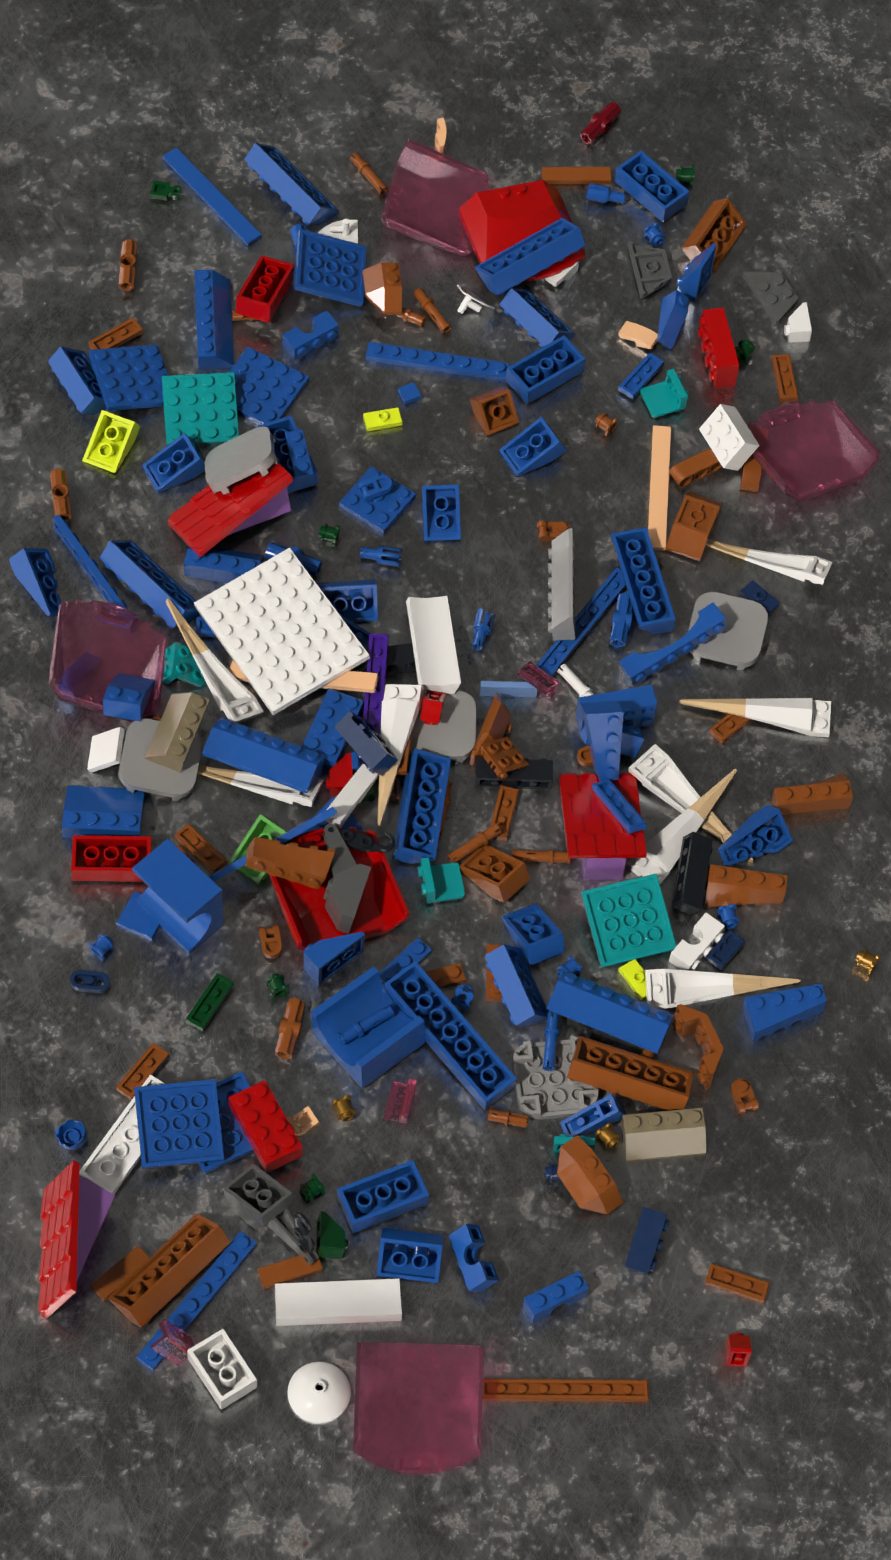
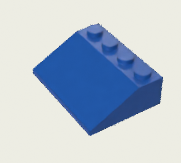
[62,785,145,839]

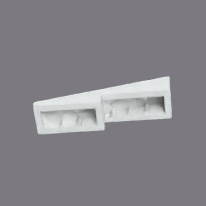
[324,764,379,829]

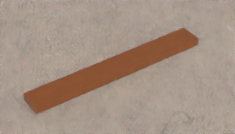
[480,1378,649,1402]

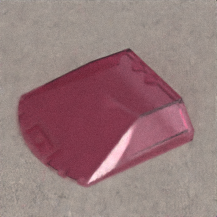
[380,139,492,257]
[748,400,880,502]
[48,600,166,722]
[353,1342,484,1474]

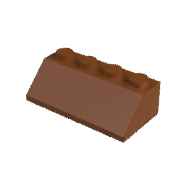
[681,198,747,271]

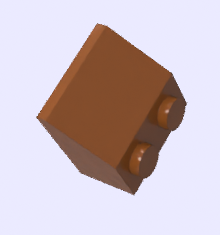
[470,387,520,435]

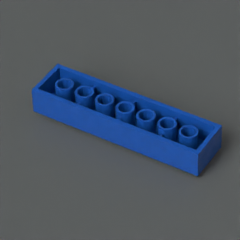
[384,961,517,1110]

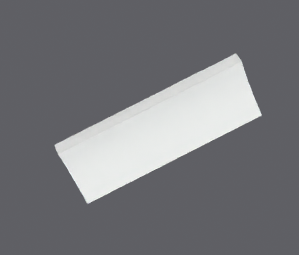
[406,596,461,694]
[275,1279,402,1326]

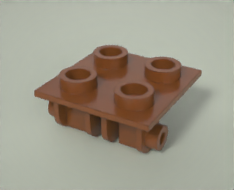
[479,737,529,779]

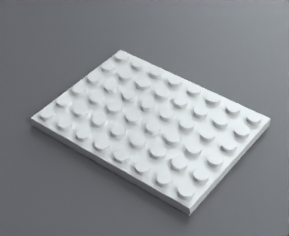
[194,548,370,715]

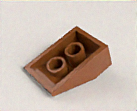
[459,845,530,903]

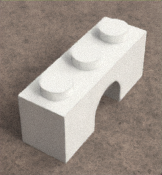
[669,913,725,971]

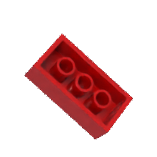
[236,255,295,323]
[697,307,739,388]
[71,835,152,882]
[229,1080,303,1173]

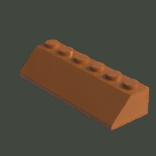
[567,1036,694,1111]
[108,1214,230,1327]

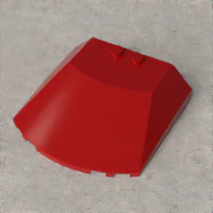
[459,180,585,281]
[269,827,409,950]

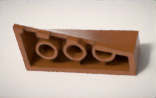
[772,773,853,815]
[245,837,335,889]
[704,864,788,909]

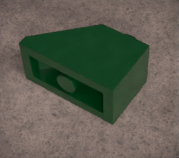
[316,1211,348,1260]

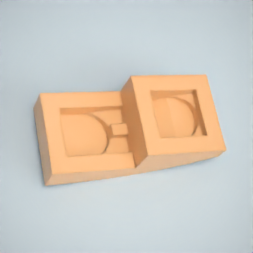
[435,118,447,157]
[618,321,658,349]
[287,1106,320,1138]

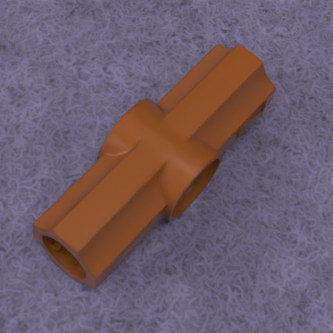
[119,239,137,291]
[50,468,72,522]
[275,998,305,1059]

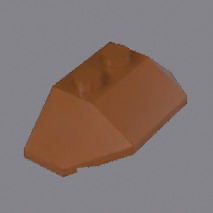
[362,262,402,315]
[470,693,513,765]
[557,1135,624,1215]

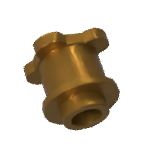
[855,949,880,975]
[332,1095,356,1122]
[595,1122,621,1149]

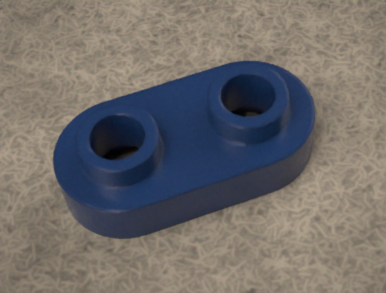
[70,970,110,993]

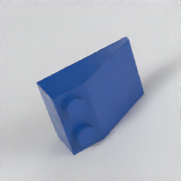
[676,243,717,302]
[499,416,567,477]
[142,433,205,493]
[422,485,461,541]
[103,673,155,722]
[502,903,565,965]
[303,932,365,986]

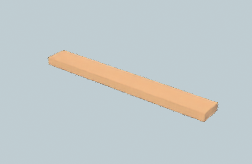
[648,425,671,551]
[229,661,378,693]

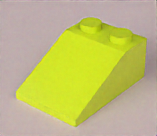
[82,410,140,473]

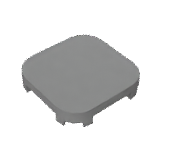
[205,427,278,495]
[688,592,768,670]
[410,690,476,764]
[118,719,202,801]
[512,1036,598,1120]

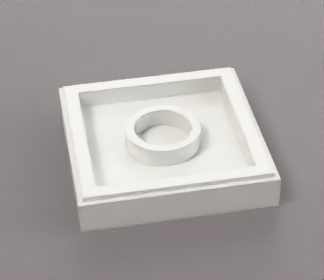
[87,727,125,772]

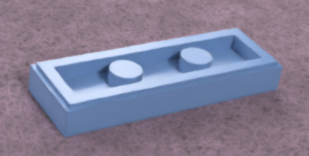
[480,681,537,698]

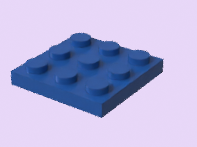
[339,466,416,534]

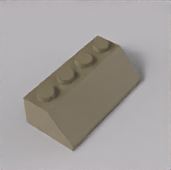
[145,692,210,773]
[620,1108,706,1162]

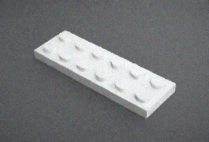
[79,1074,165,1194]

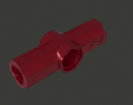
[580,102,621,145]

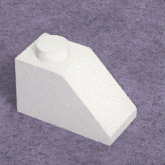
[784,302,812,343]

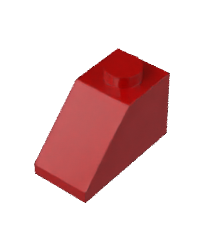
[420,690,446,725]
[326,753,353,797]
[726,1332,752,1367]

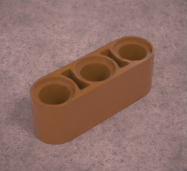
[669,448,722,487]

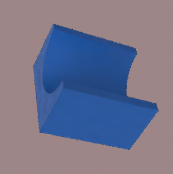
[132,839,224,954]
[311,966,425,1089]

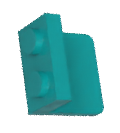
[640,369,689,418]
[160,642,205,687]
[417,857,465,904]

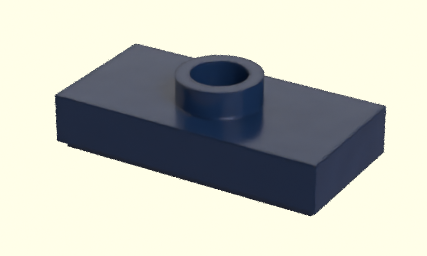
[740,580,780,616]
[706,929,746,970]

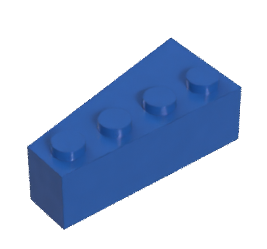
[581,701,624,781]
[742,983,827,1043]

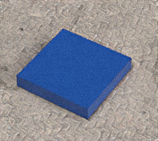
[116,891,160,941]

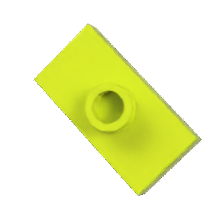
[363,408,402,431]
[618,959,647,1001]

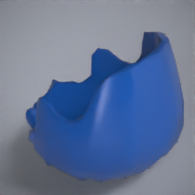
[55,1119,88,1150]

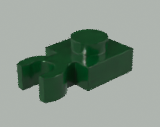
[150,180,182,201]

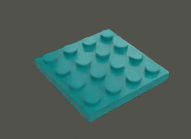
[162,372,239,446]
[581,873,676,968]

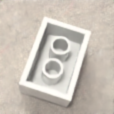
[699,404,760,471]
[187,1329,257,1410]

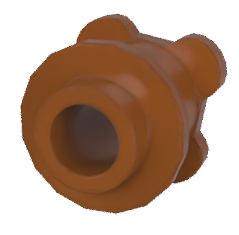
[595,413,618,437]

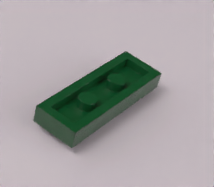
[186,973,234,1032]

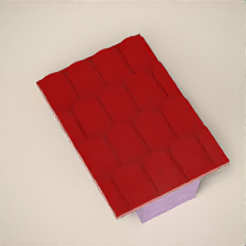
[168,463,293,557]
[559,773,647,880]
[38,1160,115,1319]

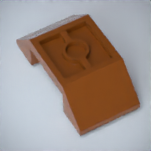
[665,491,724,561]
[672,1004,724,1090]

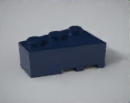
[334,711,398,776]
[624,1207,670,1275]

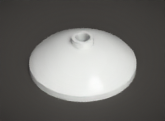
[288,1362,351,1424]

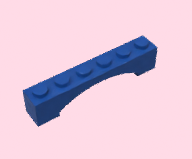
[619,602,727,685]

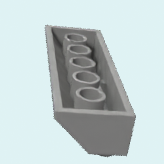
[548,528,575,641]

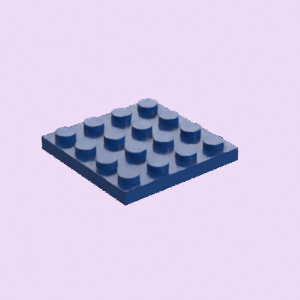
[294,229,366,307]
[88,345,168,411]
[228,346,309,425]
[198,1071,254,1175]
[134,1079,224,1169]

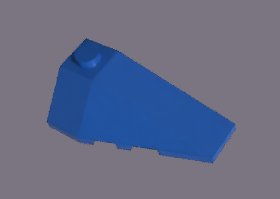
[9,548,63,616]
[718,805,793,866]

